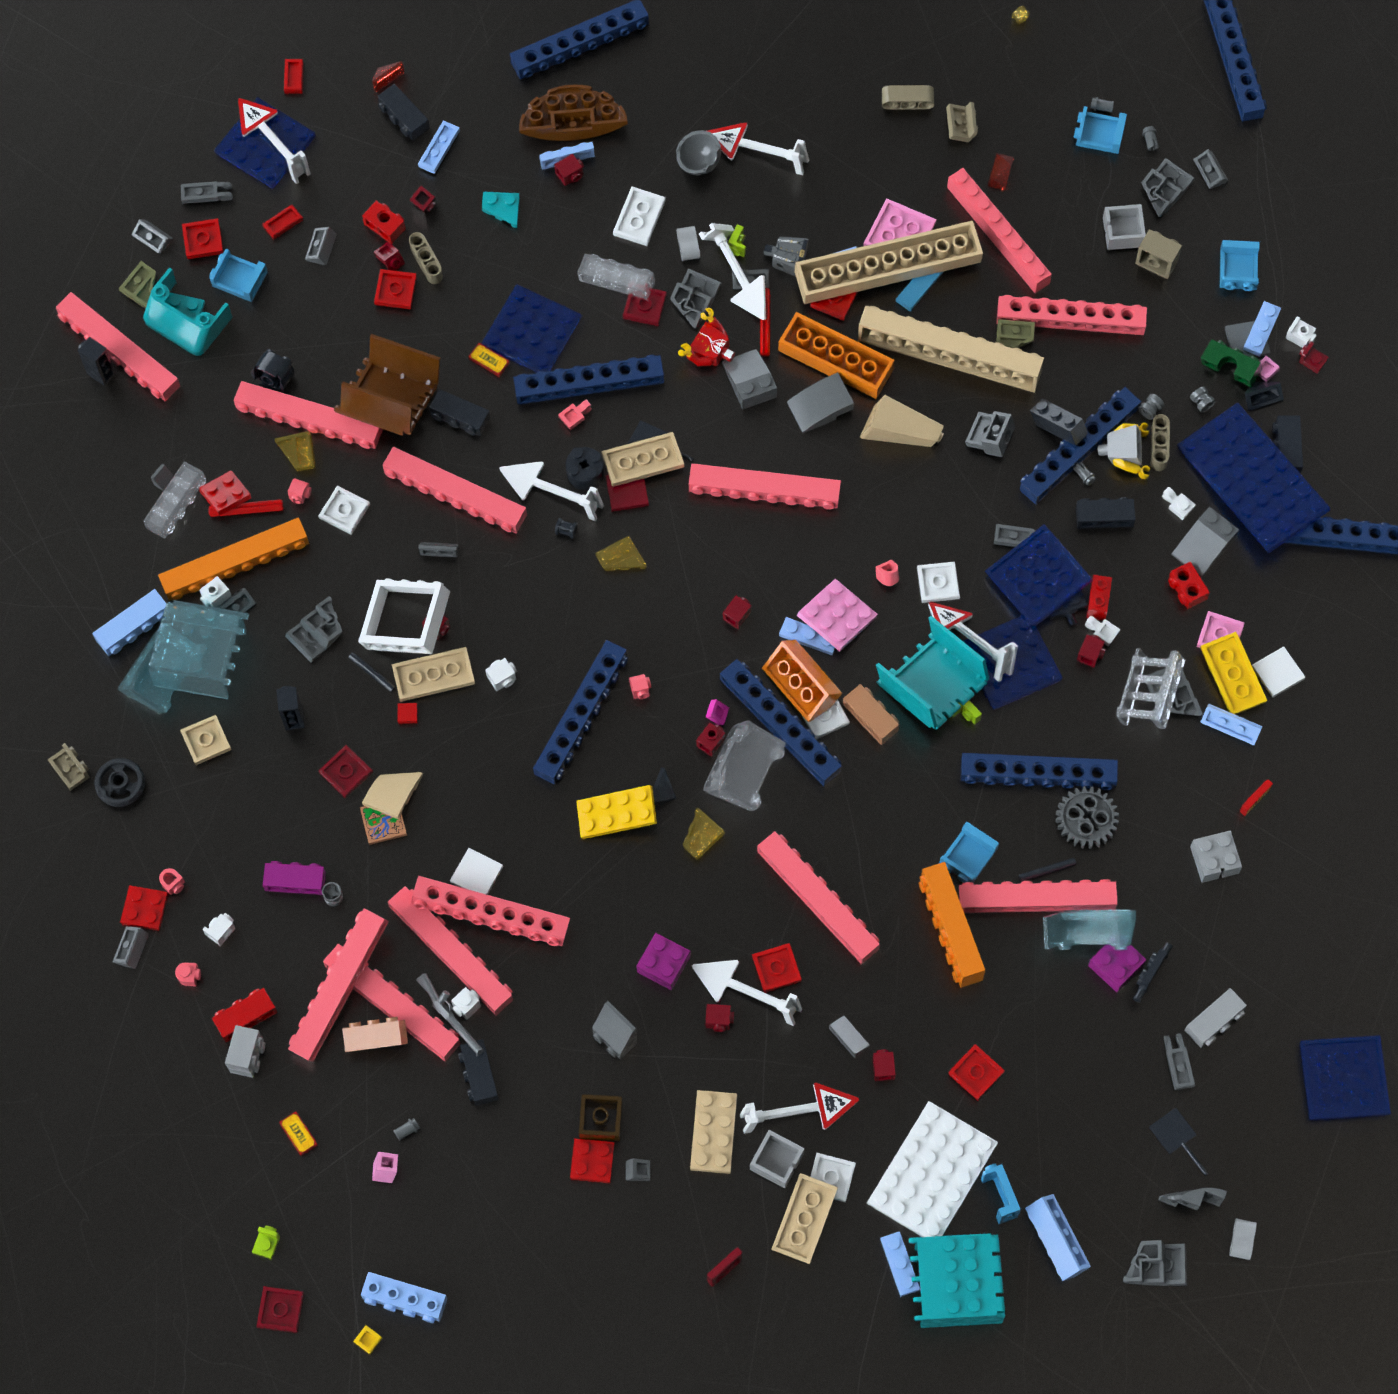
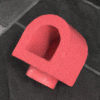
[288,478,311,504]
[876,559,899,586]
[629,674,651,699]
[159,868,185,895]
[175,963,201,986]

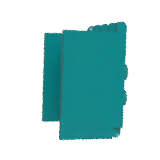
[876,616,989,729]
[909,1233,1005,1328]

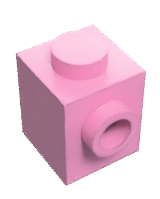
[372,1152,398,1183]

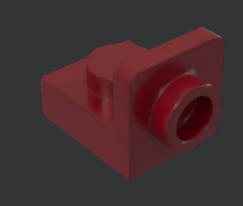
[374,242,405,271]
[1299,341,1329,374]

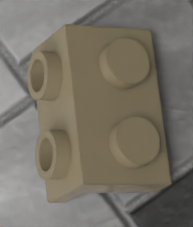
[946,102,978,142]
[48,743,90,791]

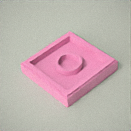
[1196,611,1245,648]

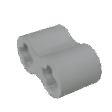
[676,226,700,261]
[1229,1218,1257,1260]

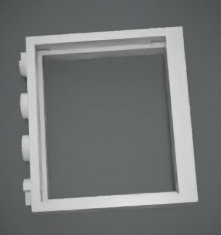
[359,579,450,654]

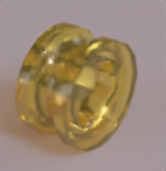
[1012,6,1030,24]

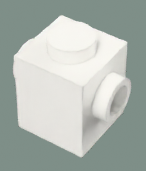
[200,576,232,610]
[486,658,517,691]
[451,987,481,1020]

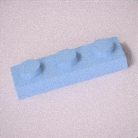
[418,120,460,174]
[540,142,595,170]
[1243,301,1281,357]
[779,617,835,655]
[1201,704,1262,745]
[880,1231,920,1297]

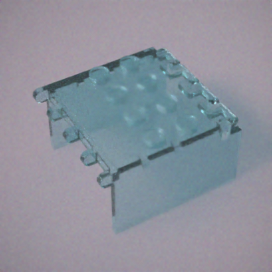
[148,600,249,699]

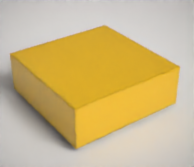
[353,1325,383,1354]

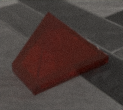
[372,61,405,92]
[988,153,1014,190]

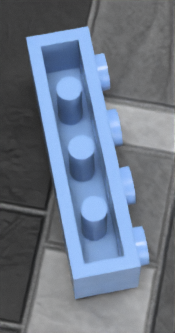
[93,589,171,656]
[1025,1194,1091,1281]
[361,1272,447,1323]

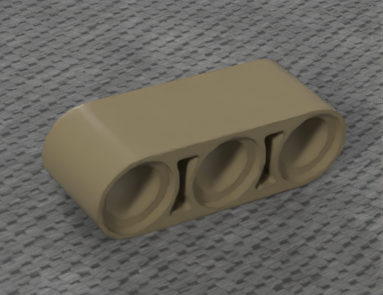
[882,85,934,109]
[409,232,443,284]
[1150,414,1170,471]

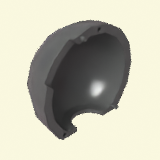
[676,130,721,176]

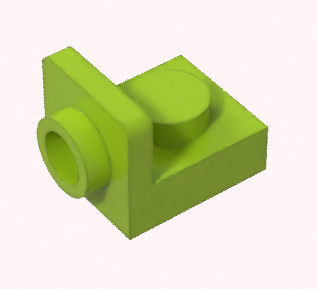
[728,224,746,257]
[952,700,982,725]
[252,1226,280,1259]

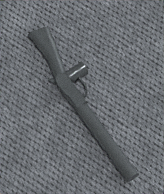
[416,973,484,1056]

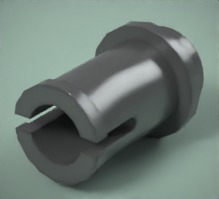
[1090,97,1114,113]
[1142,126,1159,151]
[1073,462,1096,486]
[393,1118,420,1141]

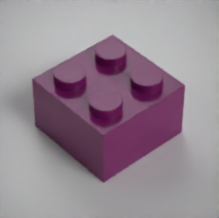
[636,933,690,991]
[1088,933,1147,993]

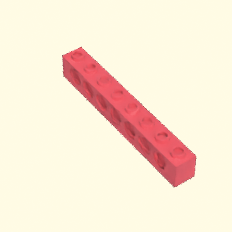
[996,295,1147,335]
[411,876,570,946]

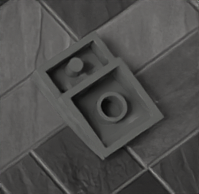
[787,372,854,434]

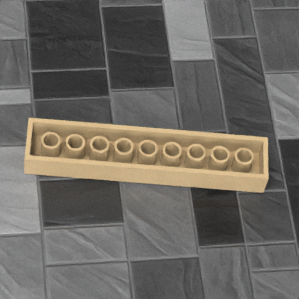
[794,221,983,304]
[858,306,1044,393]

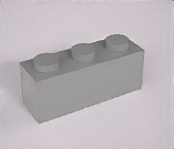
[1184,988,1247,1048]

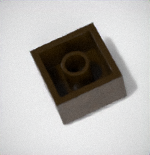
[579,1094,623,1141]

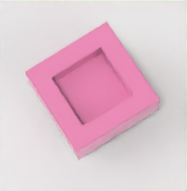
[1258,356,1280,382]

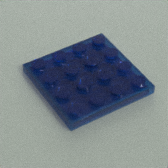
[214,97,316,189]
[481,284,581,372]
[985,524,1093,628]
[963,613,1063,710]
[1300,1035,1391,1120]

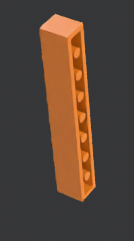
[158,517,309,601]

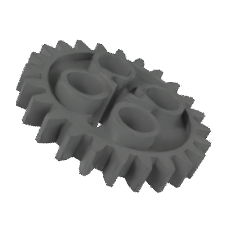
[1056,786,1119,849]

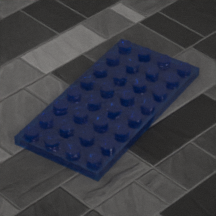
[1177,403,1330,553]

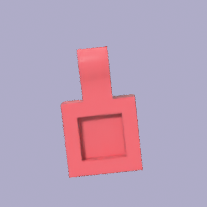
[558,399,592,430]

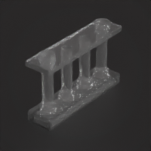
[1116,648,1185,729]

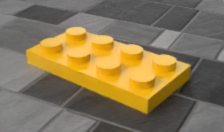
[1200,632,1267,715]
[577,785,657,839]

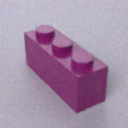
[263,861,326,895]

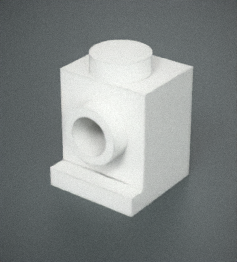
[1286,316,1317,348]
[203,913,235,946]

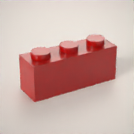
[212,988,278,1042]

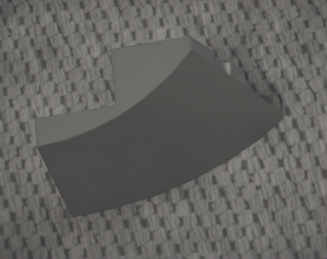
[1141,158,1195,217]
[670,269,722,329]
[285,596,342,662]
[1143,663,1203,716]
[1158,1188,1227,1210]
[1123,1240,1187,1286]

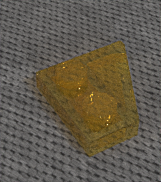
[275,431,315,471]
[596,536,647,571]
[683,808,725,860]

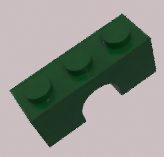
[1201,339,1262,388]

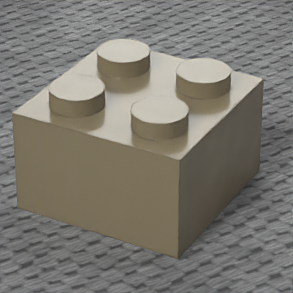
[1135,229,1182,279]

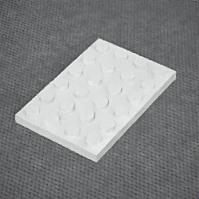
[867,1101,998,1237]

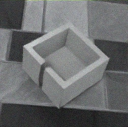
[1103,204,1146,250]
[1190,830,1242,883]
[225,1025,266,1078]
[750,1130,804,1188]

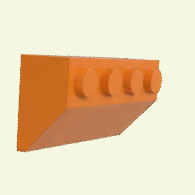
[762,640,842,722]

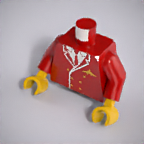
[678,308,735,367]

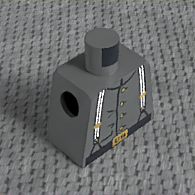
[764,237,808,277]

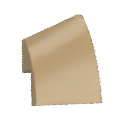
[362,772,423,819]

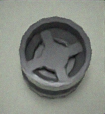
[1190,386,1216,413]
[1138,394,1164,420]
[322,882,343,906]

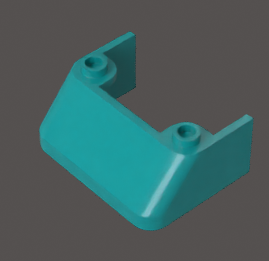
[143,268,232,356]

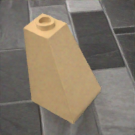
[860,395,944,447]

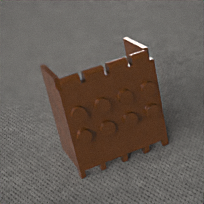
[334,334,440,436]

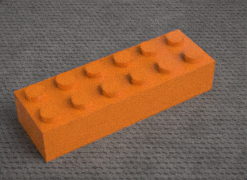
[778,312,895,399]
[919,862,985,988]

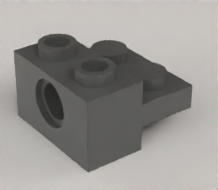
[965,411,1015,457]

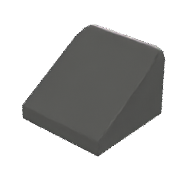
[151,464,175,492]
[626,1158,650,1181]

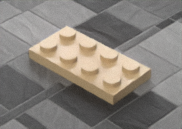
[602,432,684,487]
[392,647,475,702]
[690,1090,737,1174]
[771,1173,838,1265]

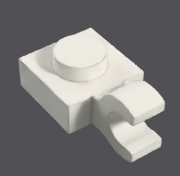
[1162,487,1196,520]
[1085,615,1120,646]

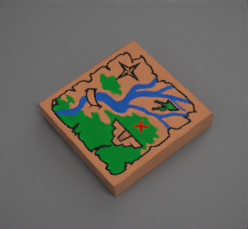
[360,806,407,845]

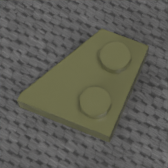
[119,261,156,309]
[996,319,1035,348]

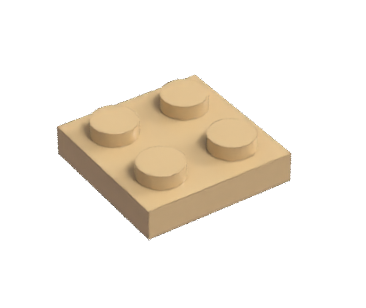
[180,715,231,765]

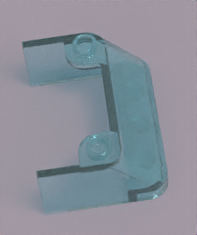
[1043,910,1136,950]

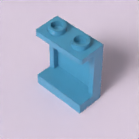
[1074,106,1127,154]
[1220,240,1259,291]
[209,249,268,302]
[940,822,999,883]
[981,1164,1021,1224]

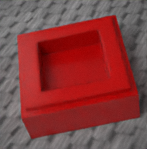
[398,703,417,724]

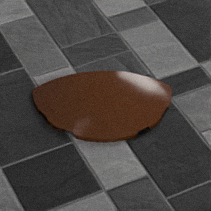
[519,85,628,141]

